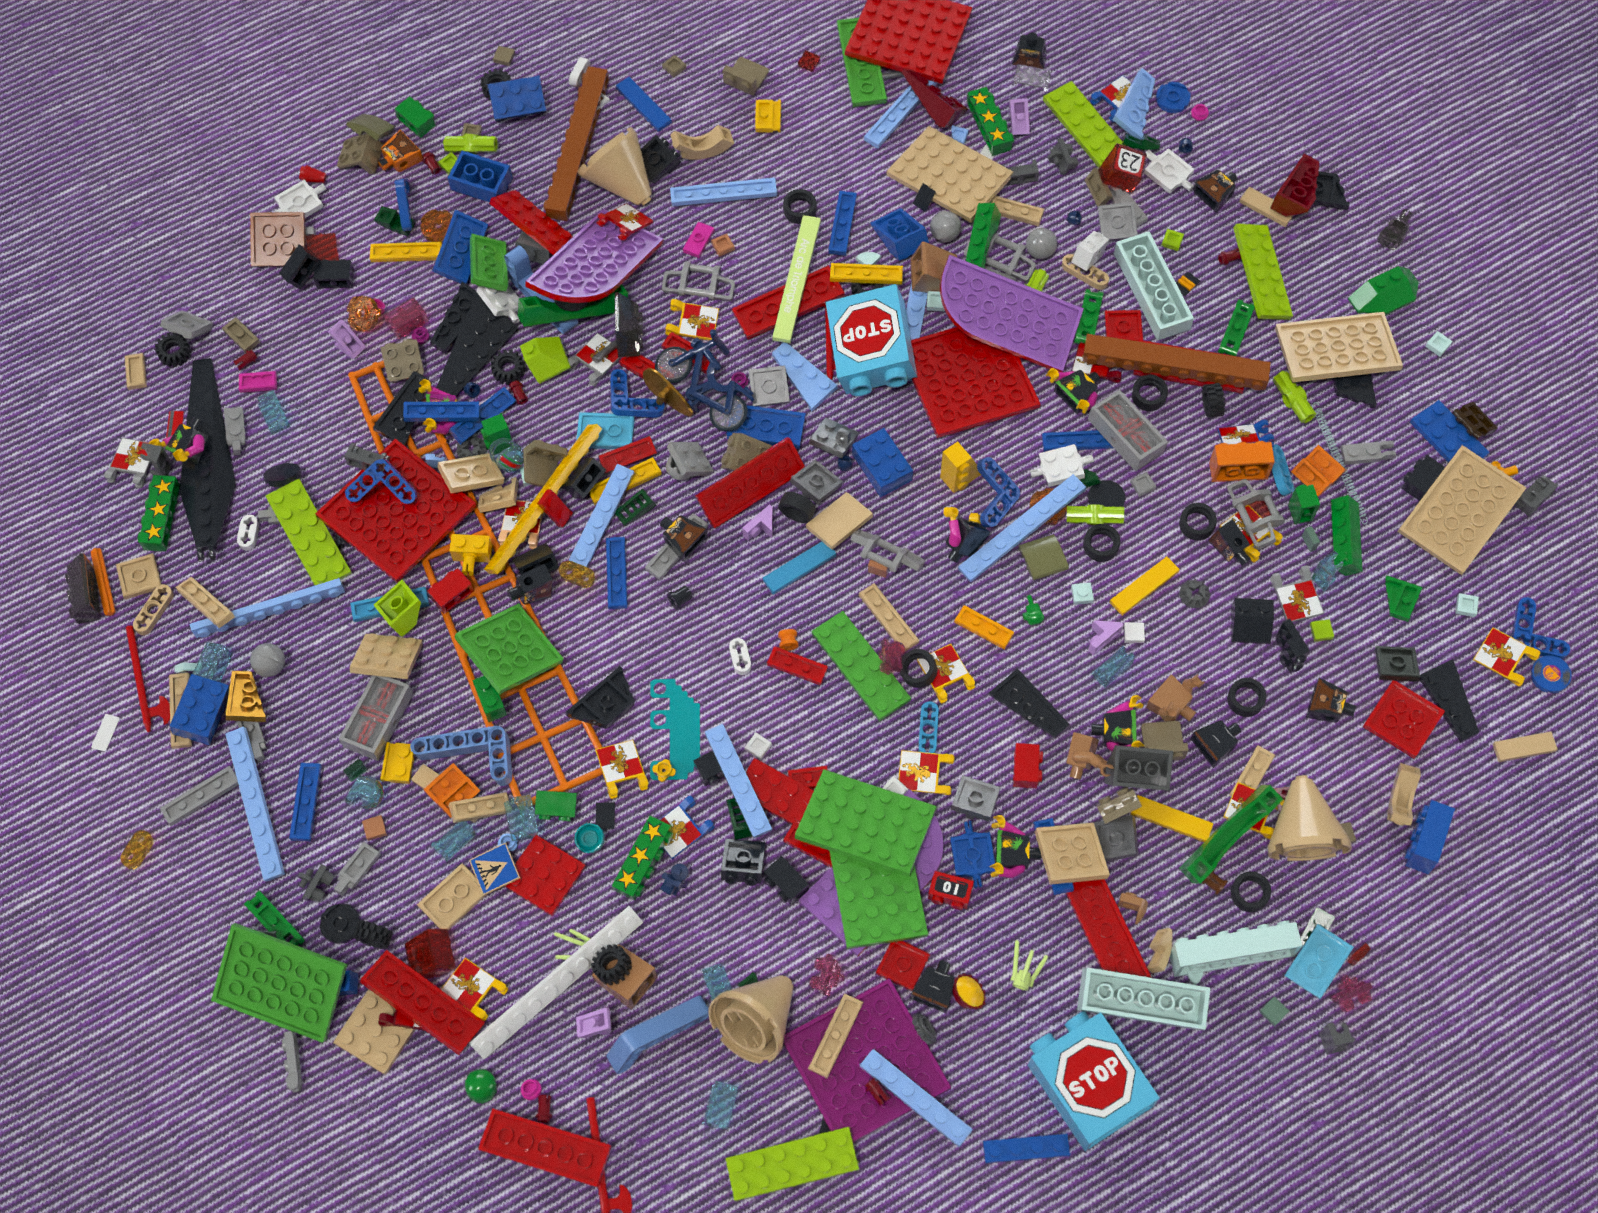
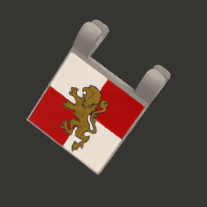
[568,333,625,386]
[104,438,151,488]
[1270,565,1324,622]

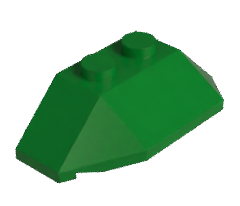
[1348,266,1419,315]

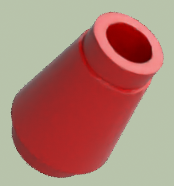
[299,165,326,183]

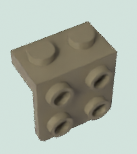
[723,57,769,96]
[337,133,384,174]
[380,338,424,382]
[721,433,772,471]
[523,440,567,487]
[1141,721,1189,761]

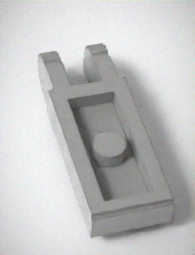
[1341,441,1397,465]
[282,1031,303,1093]

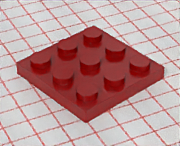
[1363,680,1445,759]
[503,835,586,916]

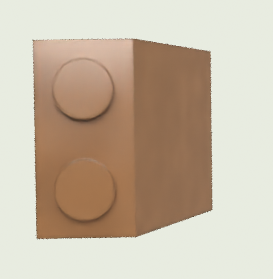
[910,242,957,293]
[592,944,658,1010]

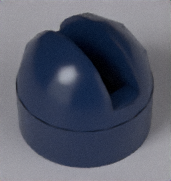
[1179,138,1193,153]
[1067,210,1081,225]
[464,382,480,398]
[837,455,852,471]

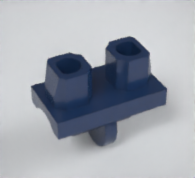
[660,863,689,896]

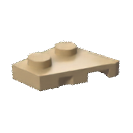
[478,477,519,513]

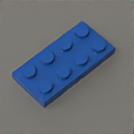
[432,210,488,284]
[1410,400,1490,463]
[727,404,806,449]

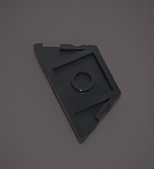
[1313,171,1350,210]
[1333,374,1377,408]
[566,666,635,729]

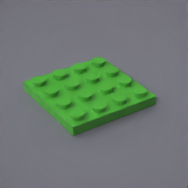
[455,603,564,695]

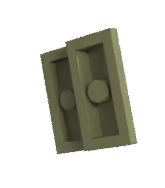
[346,114,395,141]
[1019,534,1069,580]

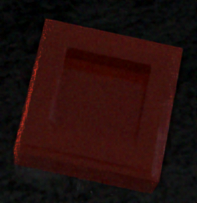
[798,50,821,72]
[1347,943,1371,966]

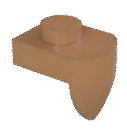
[1118,892,1148,924]

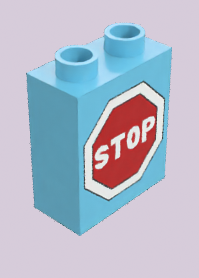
[826,284,917,396]
[1028,1011,1160,1151]

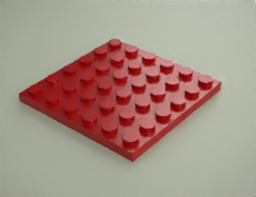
[844,0,973,84]
[911,327,1041,438]
[315,439,477,583]

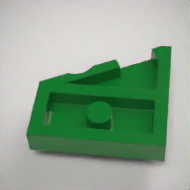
[1385,575,1422,622]

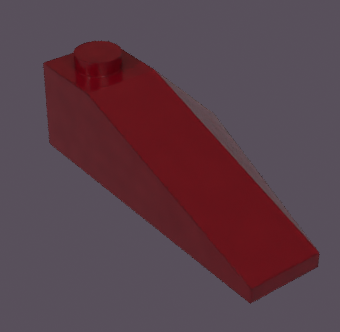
[901,68,968,128]
[1270,154,1320,216]

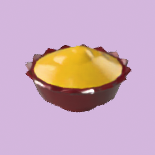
[952,973,987,1010]

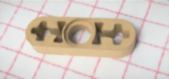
[1062,254,1109,290]
[133,584,174,635]

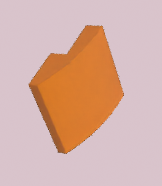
[1291,445,1346,497]
[423,763,480,818]

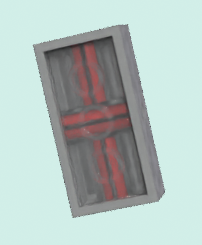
[1088,390,1168,472]
[339,675,413,761]

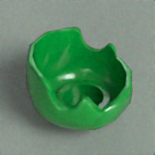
[465,1069,497,1104]

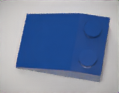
[870,208,929,261]

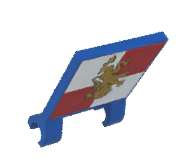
[1090,75,1132,122]
[1218,419,1274,447]
[660,796,715,859]

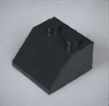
[1231,598,1274,644]

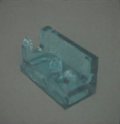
[257,390,290,435]
[1312,551,1343,592]
[193,642,233,682]
[1091,646,1135,688]
[504,794,539,841]
[431,821,476,862]
[702,964,732,1001]
[702,1081,738,1130]

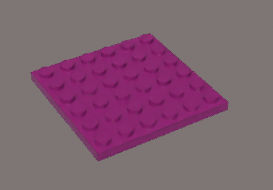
[783,978,951,1143]

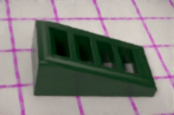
[615,488,657,526]
[726,798,753,840]

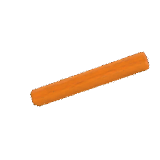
[90,548,116,616]

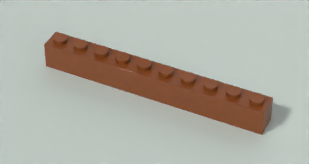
[543,66,609,222]
[1082,334,1271,390]

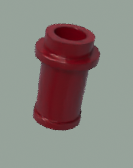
[422,152,442,175]
[1218,248,1242,265]
[233,349,258,371]
[509,381,529,405]
[865,1078,890,1106]
[535,1095,552,1123]

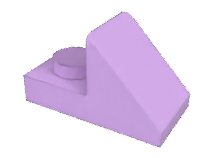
[1009,98,1030,135]
[328,320,366,359]
[742,504,773,540]
[1088,621,1123,656]
[576,1008,611,1038]

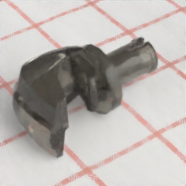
[1377,209,1412,249]

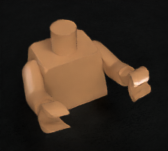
[1146,674,1205,722]
[1066,732,1114,780]

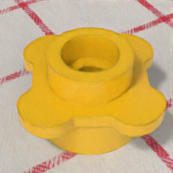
[652,759,676,782]

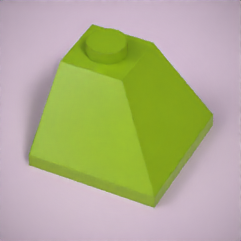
[520,337,571,384]
[373,580,421,637]

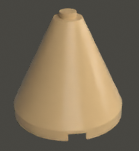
[577,127,652,206]
[1268,775,1352,861]
[709,975,793,1064]

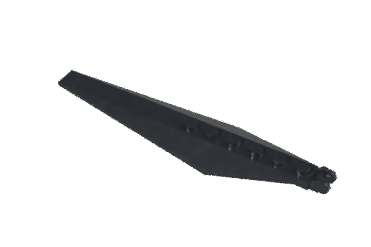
[180,358,236,562]

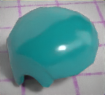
[575,823,605,854]

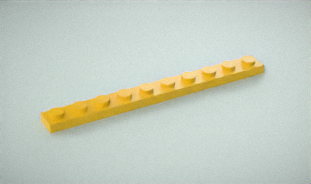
[484,424,602,574]

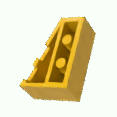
[940,441,981,493]

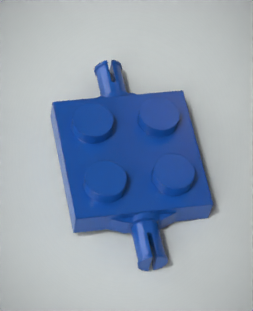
[950,821,995,889]

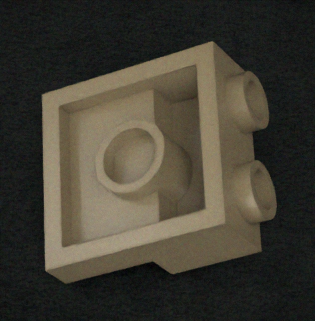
[1096,787,1142,824]

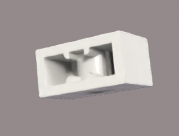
[1072,231,1109,271]

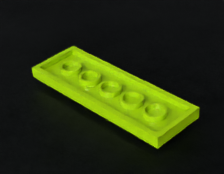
[1043,81,1130,173]
[1233,223,1293,320]
[265,479,352,585]
[725,1127,859,1202]

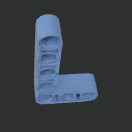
[504,245,578,334]
[410,726,512,786]
[606,996,709,1074]

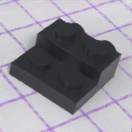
[641,135,681,184]
[1276,619,1310,673]
[721,839,765,886]

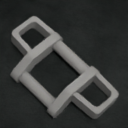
[964,233,1036,283]
[662,261,735,302]
[1227,479,1285,550]
[850,530,925,573]

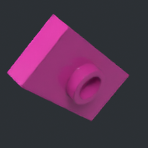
[683,222,714,258]
[239,371,277,393]

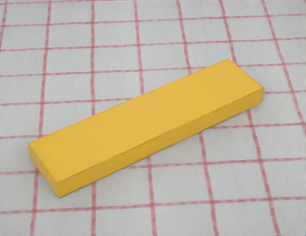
[370,242,442,262]
[830,263,903,285]
[588,457,662,506]
[1109,556,1180,616]
[1130,795,1214,842]

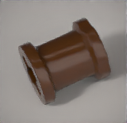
[1202,870,1228,895]

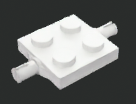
[1144,149,1194,194]
[274,180,326,218]
[476,284,520,324]
[1030,444,1094,487]

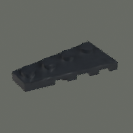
[430,282,479,354]
[373,371,430,446]
[1419,659,1479,743]
[988,668,1070,739]

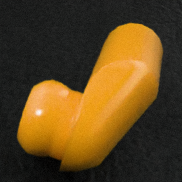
[1491,461,1518,476]

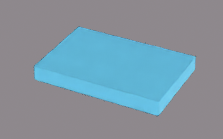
[577,412,635,449]
[1284,924,1354,999]

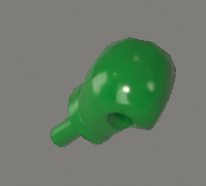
[1022,595,1044,625]

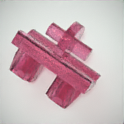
[878,638,905,675]
[809,954,845,996]
[1330,975,1373,1012]

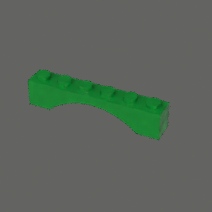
[965,203,1001,269]
[518,284,628,327]
[1179,785,1283,884]

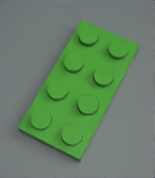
[470,234,508,292]

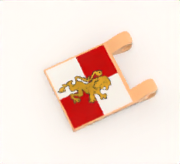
[498,500,543,549]

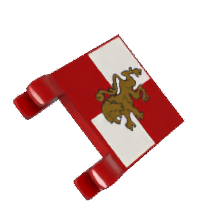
[596,203,653,241]

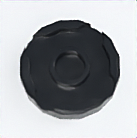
[263,463,301,487]
[1088,480,1125,507]
[320,904,361,944]

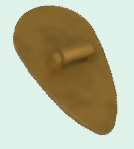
[643,368,693,417]

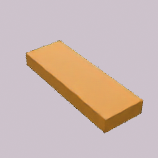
[954,605,1014,650]

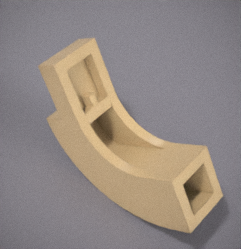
[670,125,734,160]
[1387,763,1421,826]

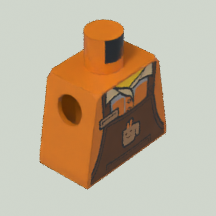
[378,130,423,172]

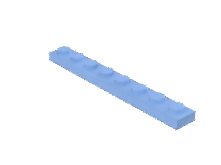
[906,281,928,381]
[958,474,1086,583]
[190,578,345,638]
[225,727,285,881]

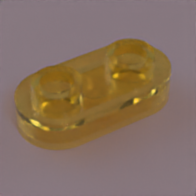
[559,561,595,588]
[120,830,153,869]

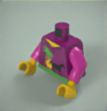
[419,379,459,435]

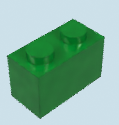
[394,96,436,139]
[480,413,514,455]
[1288,484,1320,525]
[472,676,507,722]
[535,790,577,822]

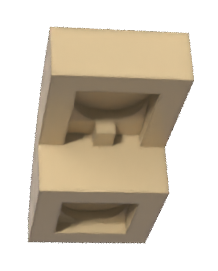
[1147,928,1172,973]

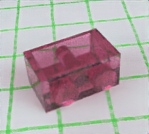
[383,297,428,339]

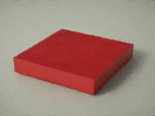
[1104,310,1143,342]
[876,941,930,992]

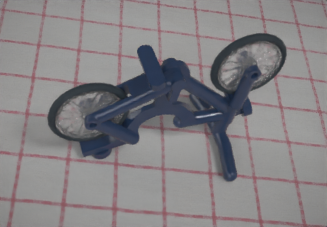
[655,329,755,432]

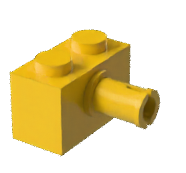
[449,534,493,576]

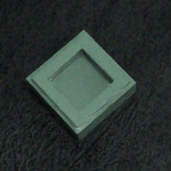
[1302,526,1320,552]
[1259,996,1289,1027]

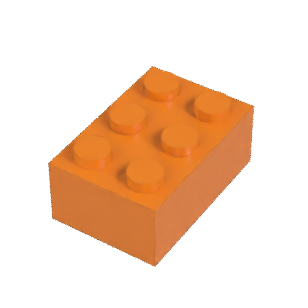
[1209,441,1275,482]

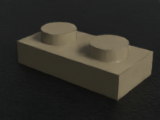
[1084,168,1113,207]
[222,317,260,353]

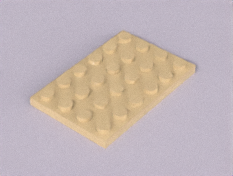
[887,126,1013,223]
[1275,312,1403,382]
[1397,445,1526,575]

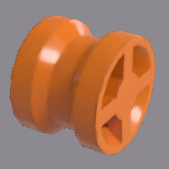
[778,629,799,651]

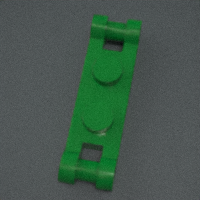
[1074,289,1104,344]
[1218,299,1255,356]
[244,890,305,946]

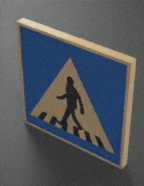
[469,843,520,896]

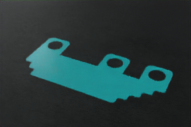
[650,679,700,780]

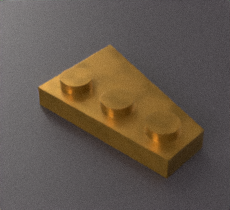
[225,671,266,722]

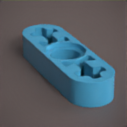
[1272,444,1294,496]
[918,701,939,753]

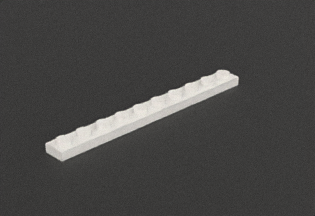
[470,906,643,1059]

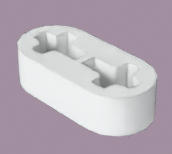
[569,57,590,87]
[237,515,259,551]
[729,638,751,675]

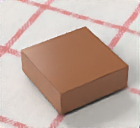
[711,234,735,257]
[868,559,888,578]
[362,815,387,841]

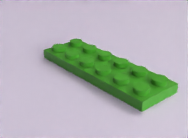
[837,18,887,107]
[812,611,911,722]

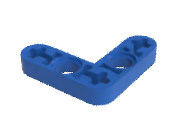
[395,178,412,232]
[610,369,665,418]
[977,457,1020,528]
[345,459,417,504]
[1512,597,1570,659]

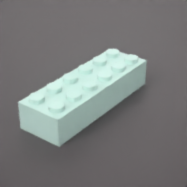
[1114,232,1194,341]
[1170,921,1302,977]
[1077,968,1210,1030]

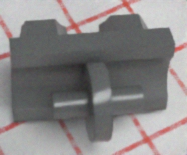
[1047,138,1079,175]
[297,864,334,903]

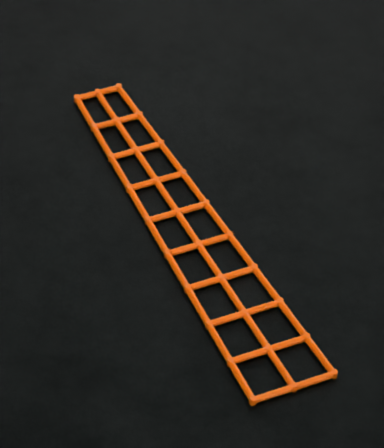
[348,360,603,811]

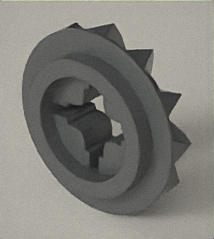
[456,435,486,458]
[1179,579,1211,608]
[912,1013,936,1045]

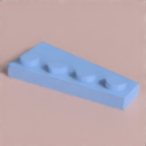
[1113,68,1155,139]
[772,342,837,411]

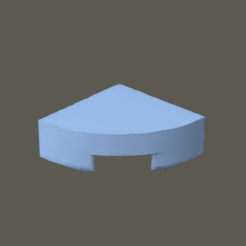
[951,125,969,144]
[425,454,447,468]

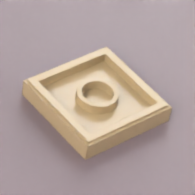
[116,553,162,600]

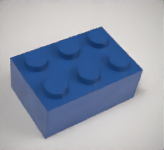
[488,75,546,121]
[448,150,513,202]
[852,428,913,498]
[169,674,230,746]
[1404,800,1455,874]

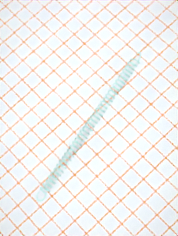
[1312,402,1368,524]

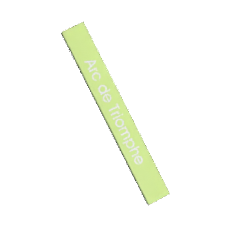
[772,215,821,343]

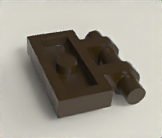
[1452,402,1498,440]

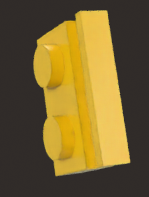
[755,100,781,132]
[380,742,415,784]

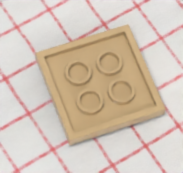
[350,634,423,679]
[1035,822,1110,885]
[333,989,416,1076]

